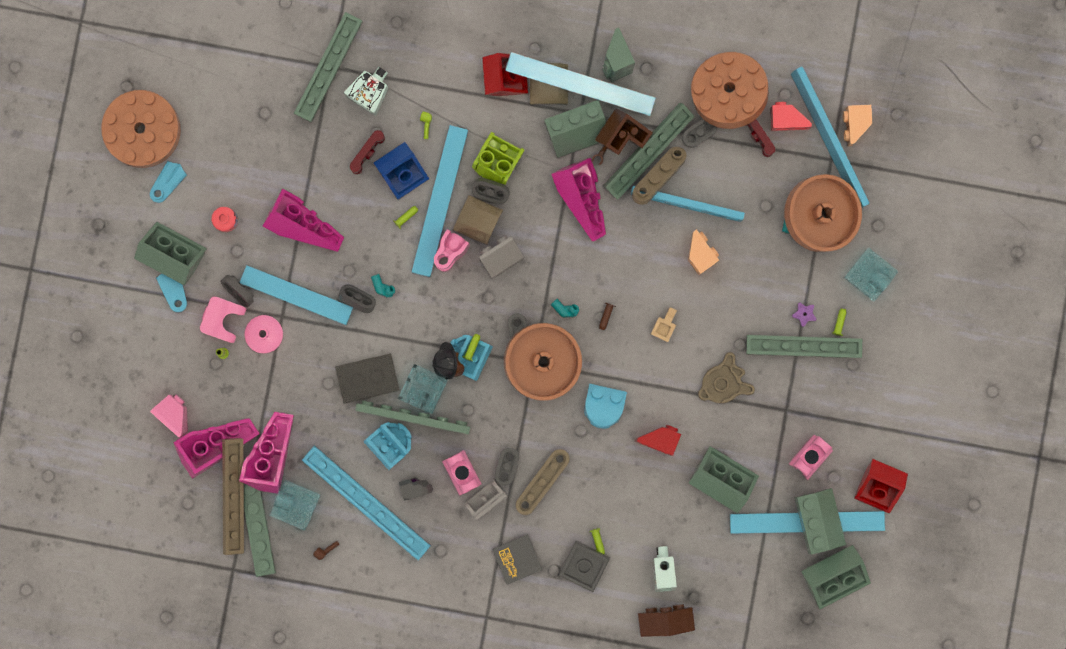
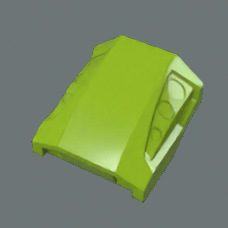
[472,132,525,185]

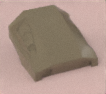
[530,63,568,105]
[453,196,503,245]

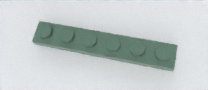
[294,12,363,123]
[603,103,695,200]
[746,335,863,358]
[355,400,471,434]
[244,484,276,577]

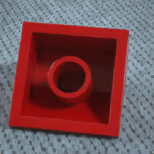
[482,53,528,96]
[635,425,681,456]
[854,459,908,514]

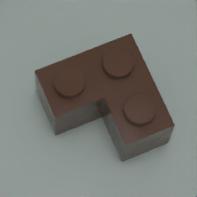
[595,108,653,155]
[638,604,695,637]

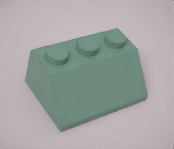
[602,27,635,82]
[544,100,606,158]
[134,222,207,285]
[689,446,759,513]
[794,488,846,555]
[801,545,871,609]

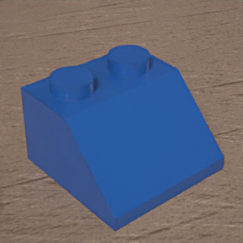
[374,142,429,199]

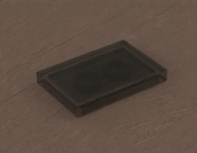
[335,353,400,404]

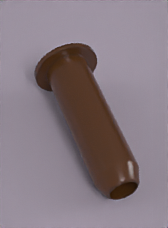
[599,303,616,330]

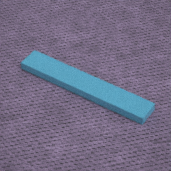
[631,186,745,222]
[240,265,353,325]

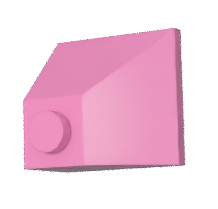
[150,395,188,438]

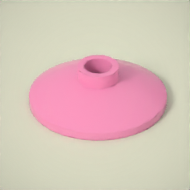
[245,315,283,353]

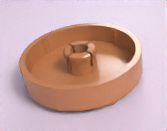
[691,52,769,129]
[101,90,181,168]
[784,174,862,252]
[504,323,582,401]

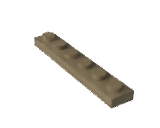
[222,438,244,555]

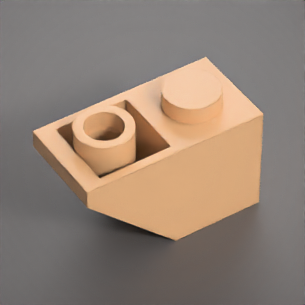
[843,105,872,146]
[688,229,719,275]

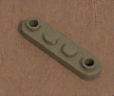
[632,147,687,205]
[516,449,570,515]

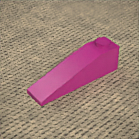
[551,158,606,241]
[263,188,344,252]
[239,412,294,494]
[173,418,260,479]

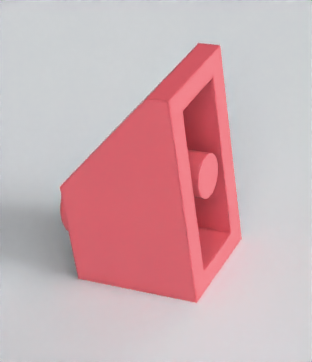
[770,102,812,131]

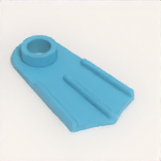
[150,161,187,203]
[156,274,187,312]

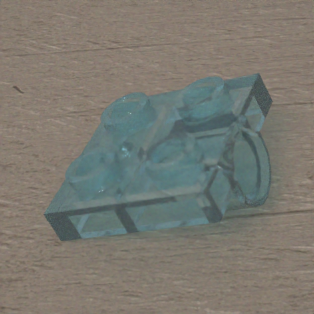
[844,247,899,302]
[398,364,448,414]
[270,480,321,530]

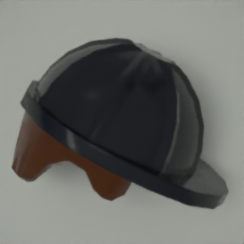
[432,342,464,380]

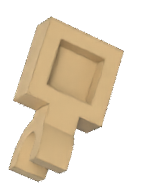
[651,307,677,342]

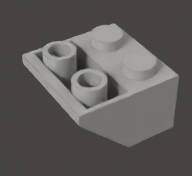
[479,236,524,279]

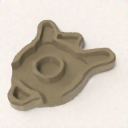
[698,352,755,403]

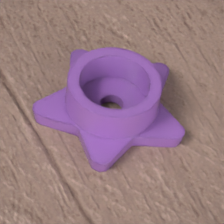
[792,302,816,327]

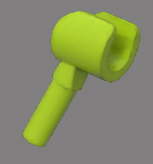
[420,111,432,139]

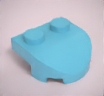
[450,335,493,381]
[584,384,627,429]
[364,422,412,470]

